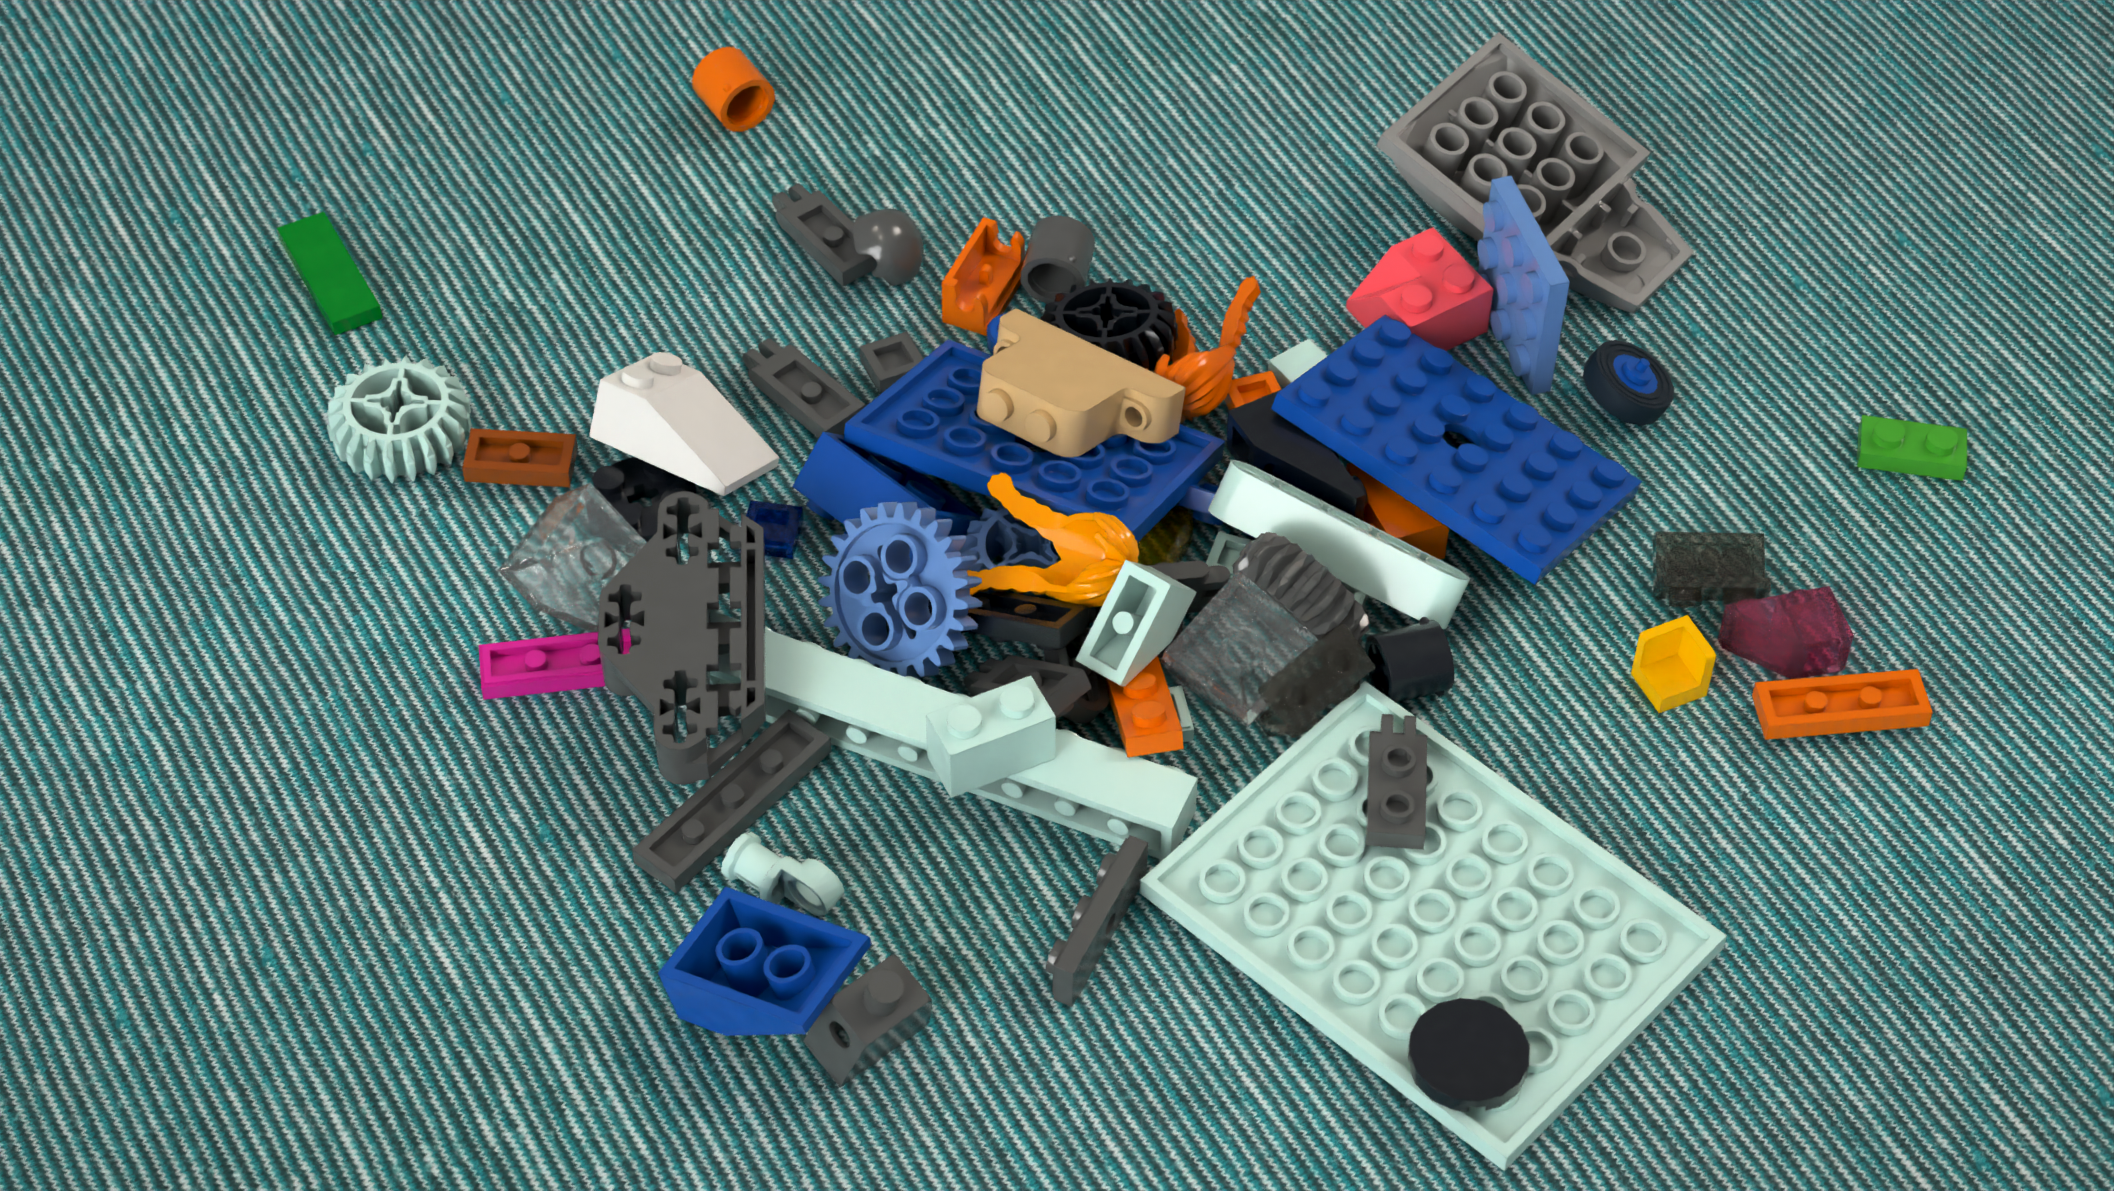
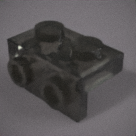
[1652,531,1771,609]
[1255,624,1376,738]

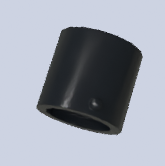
[1365,617,1454,703]

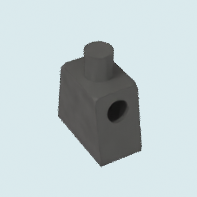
[803,954,932,1088]

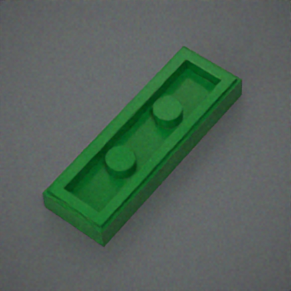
[277,211,382,335]

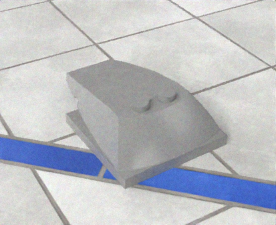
[1376,32,1693,314]

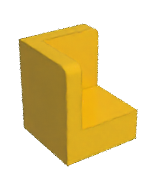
[1631,615,1716,713]

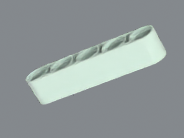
[1208,460,1470,629]

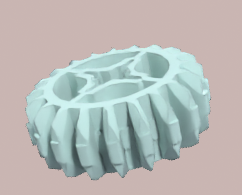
[327,355,471,484]

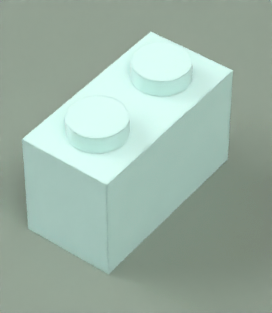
[926,675,1056,798]

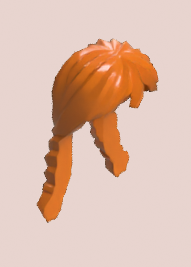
[1145,276,1261,424]

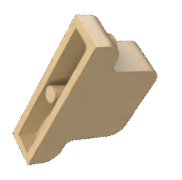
[976,308,1186,457]

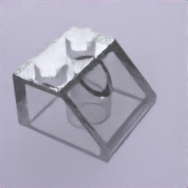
[498,483,647,632]

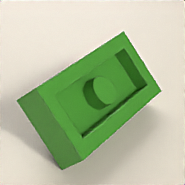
[1857,415,1967,481]

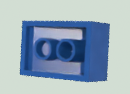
[658,886,872,1036]

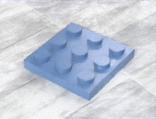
[1477,175,1570,395]

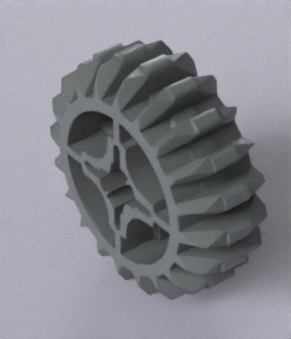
[1232,532,1370,662]

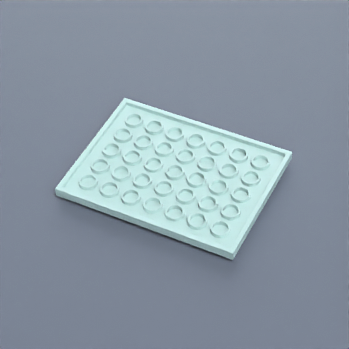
[1140,681,1727,1171]

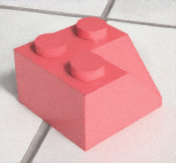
[1346,227,1494,351]

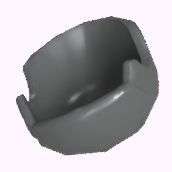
[853,208,924,286]

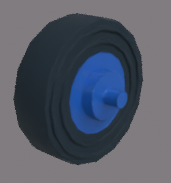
[1583,340,1674,426]

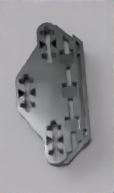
[598,491,766,785]

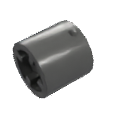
[1021,215,1095,304]

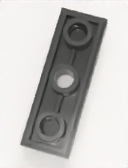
[1046,835,1148,1007]

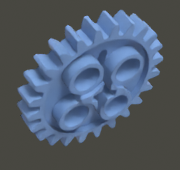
[818,502,982,680]

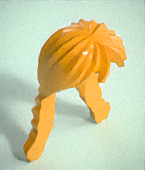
[967,473,1139,607]

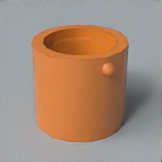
[692,47,775,132]

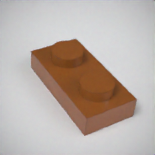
[462,428,578,488]

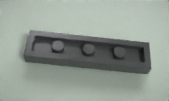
[632,709,832,893]

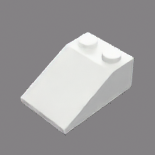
[589,352,779,496]

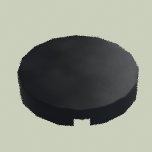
[1408,998,1530,1112]

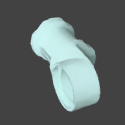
[721,832,844,917]

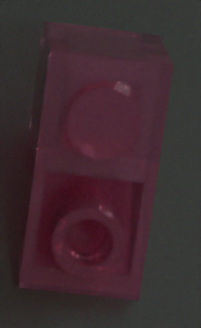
[1718,586,1854,679]

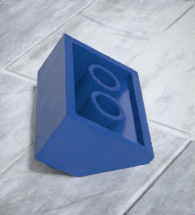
[792,432,981,563]

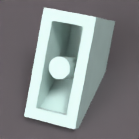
[1075,560,1197,687]

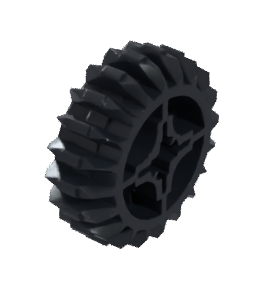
[1040,278,1178,373]

